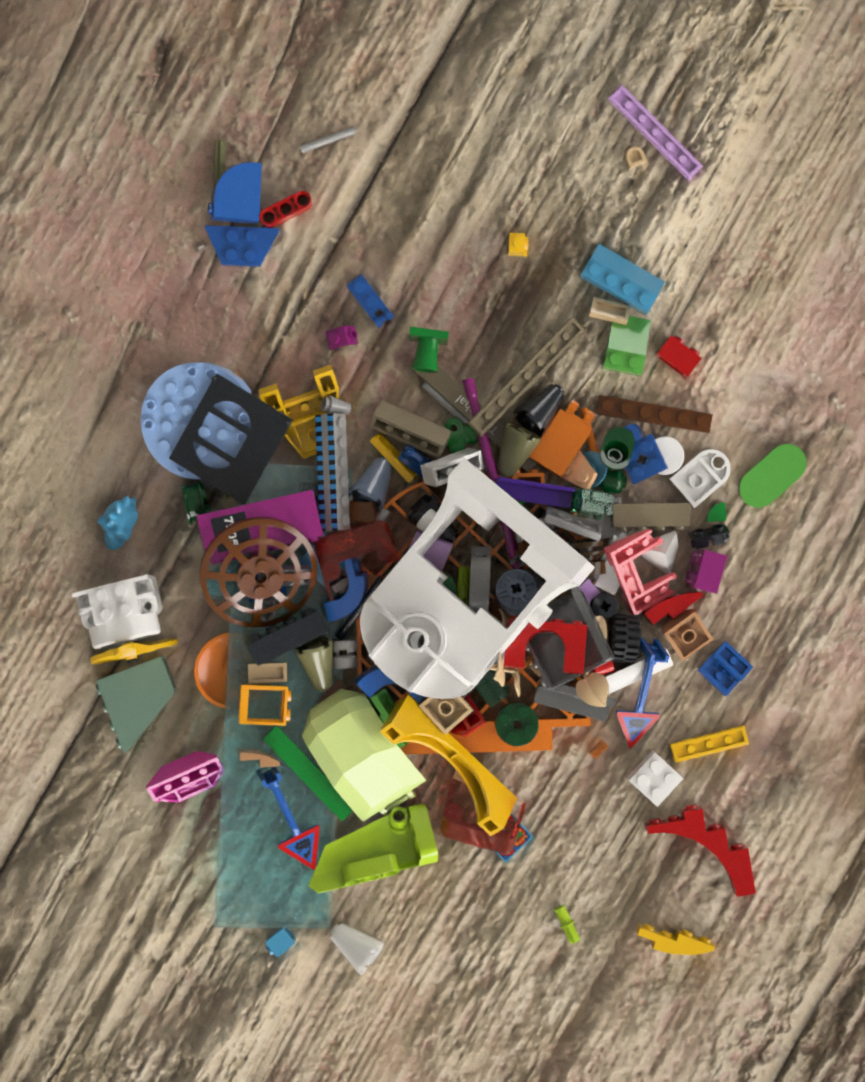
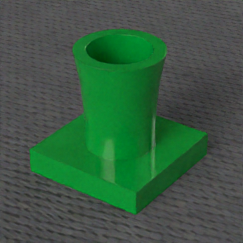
[409,327,449,373]

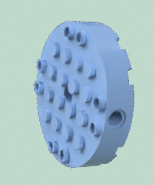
[141,362,251,479]

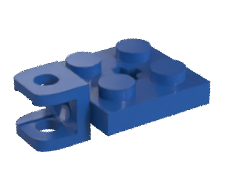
[623,424,668,485]

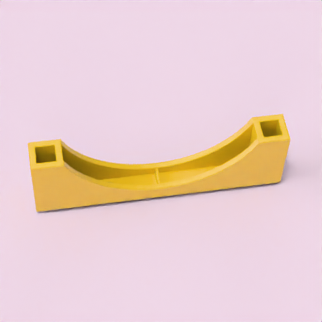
[380,695,518,836]

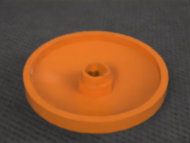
[194,632,271,709]

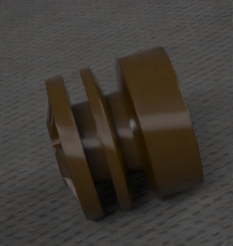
[567,539,606,576]

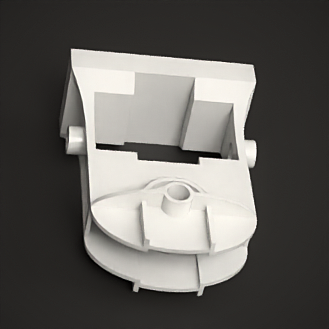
[360,458,595,699]

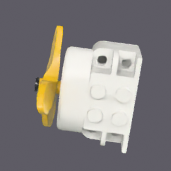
[72,574,179,664]

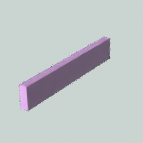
[608,85,702,181]

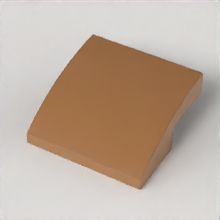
[237,748,280,767]

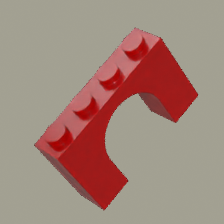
[504,616,588,675]

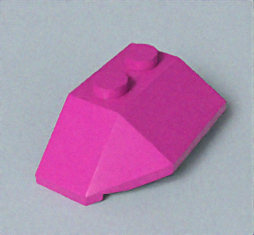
[146,751,225,802]

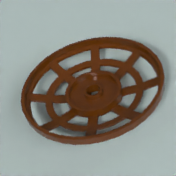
[199,517,317,628]

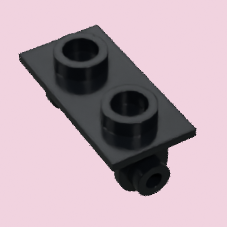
[688,524,730,549]

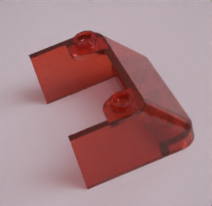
[314,520,400,601]
[440,779,527,854]

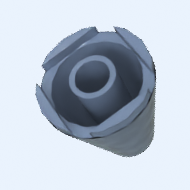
[348,456,393,511]

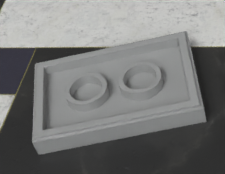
[544,506,602,541]

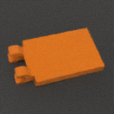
[529,400,595,478]

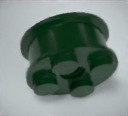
[181,480,211,526]
[495,702,539,746]

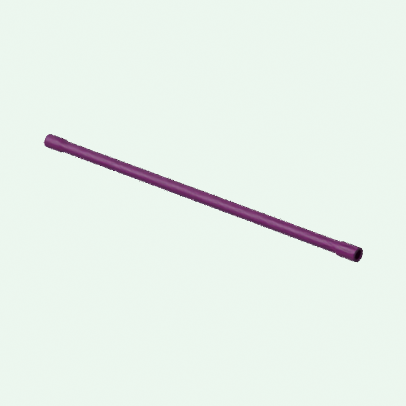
[462,378,523,592]

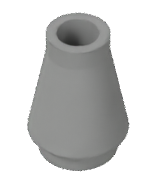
[321,395,351,415]

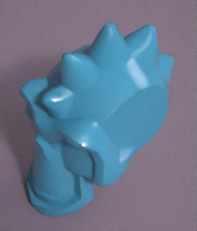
[97,496,138,550]

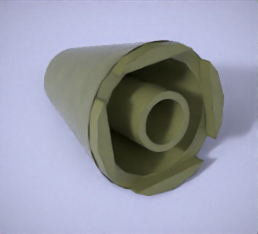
[496,422,542,478]
[294,636,333,692]

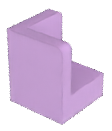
[578,578,600,603]

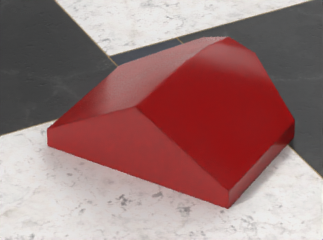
[451,693,487,737]

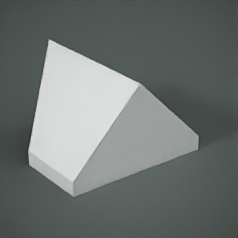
[642,531,679,574]

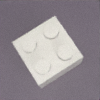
[627,750,683,807]

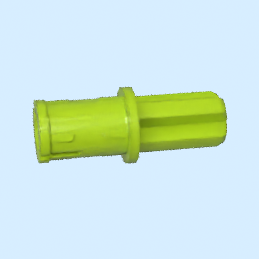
[456,566,470,605]
[554,905,580,944]

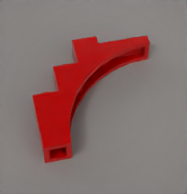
[645,804,756,897]

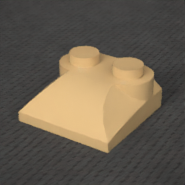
[419,697,473,735]

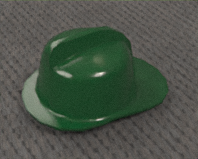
[600,427,635,470]

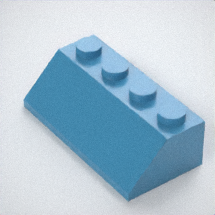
[580,244,665,315]

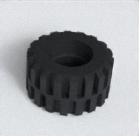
[608,614,641,663]

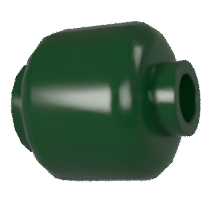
[598,469,627,494]

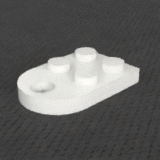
[669,449,730,508]

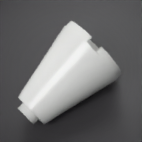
[330,923,384,975]

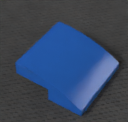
[697,641,753,696]

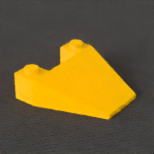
[259,365,339,459]

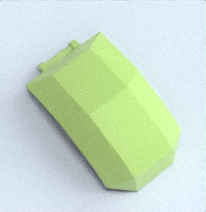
[302,689,426,821]

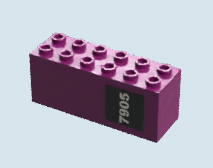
[195,490,323,565]

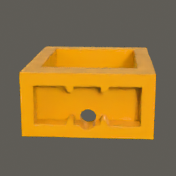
[238,683,291,726]

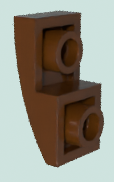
[349,501,375,522]

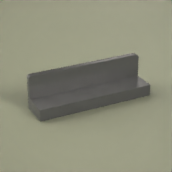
[533,680,616,721]

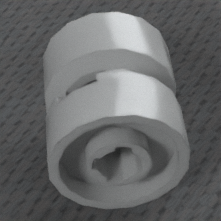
[333,640,358,669]

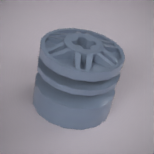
[496,569,538,616]

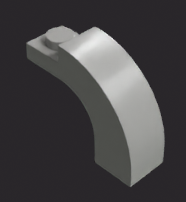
[468,546,491,613]

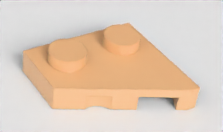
[556,451,598,491]

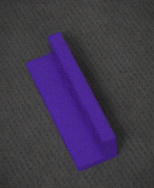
[495,477,575,508]

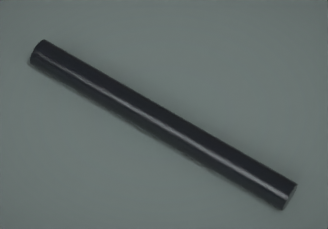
[336,576,384,640]

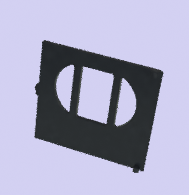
[169,373,293,505]

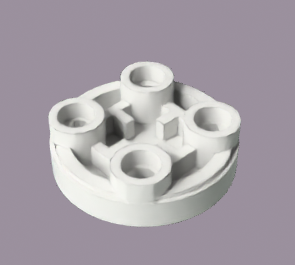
[645,436,684,475]

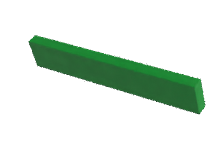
[262,725,353,821]

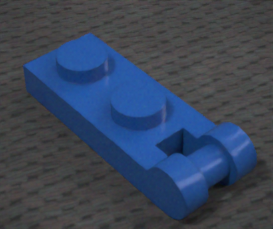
[347,274,394,328]

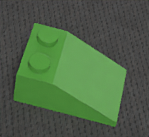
[602,316,651,377]

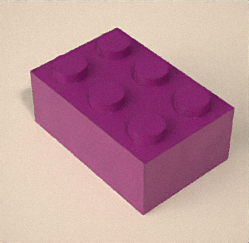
[684,549,727,594]

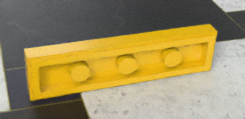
[670,725,749,763]

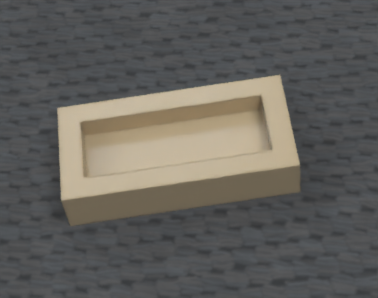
[589,297,631,325]
[247,662,287,684]

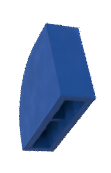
[207,162,262,224]

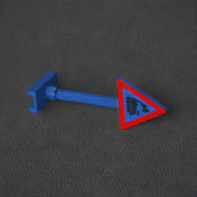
[616,638,670,749]
[256,767,320,870]

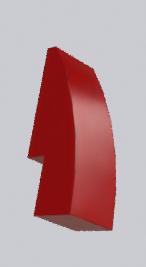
[642,591,703,625]

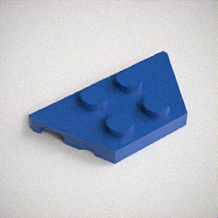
[205,226,280,267]

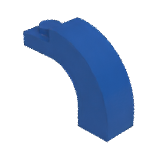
[324,554,368,621]
[354,666,424,703]

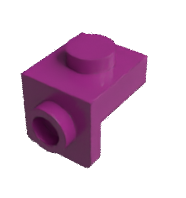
[325,326,358,350]

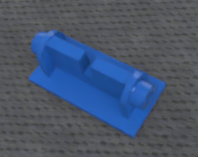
[398,444,431,478]

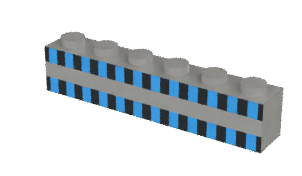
[315,413,350,531]

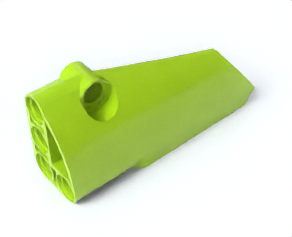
[308,803,438,893]

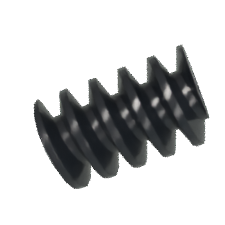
[590,593,618,618]

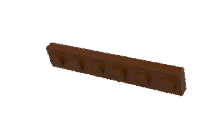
[596,395,713,433]

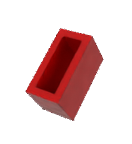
[655,335,702,378]

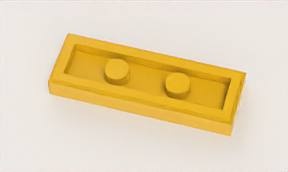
[370,432,418,483]

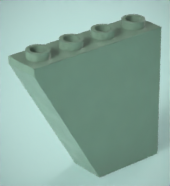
[95,655,177,753]

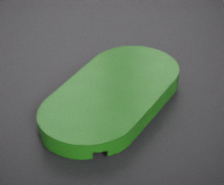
[739,444,806,508]

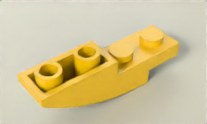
[636,923,715,955]

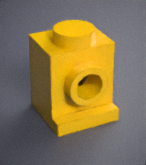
[508,233,528,257]

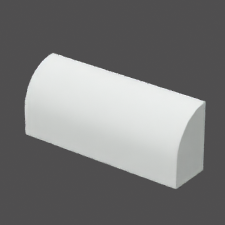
[603,648,673,694]

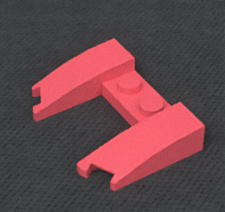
[603,529,676,615]

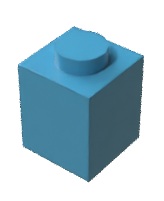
[265,924,296,958]

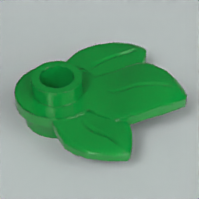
[445,418,476,453]

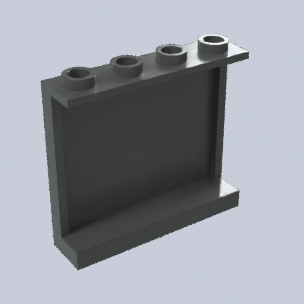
[526,586,615,690]

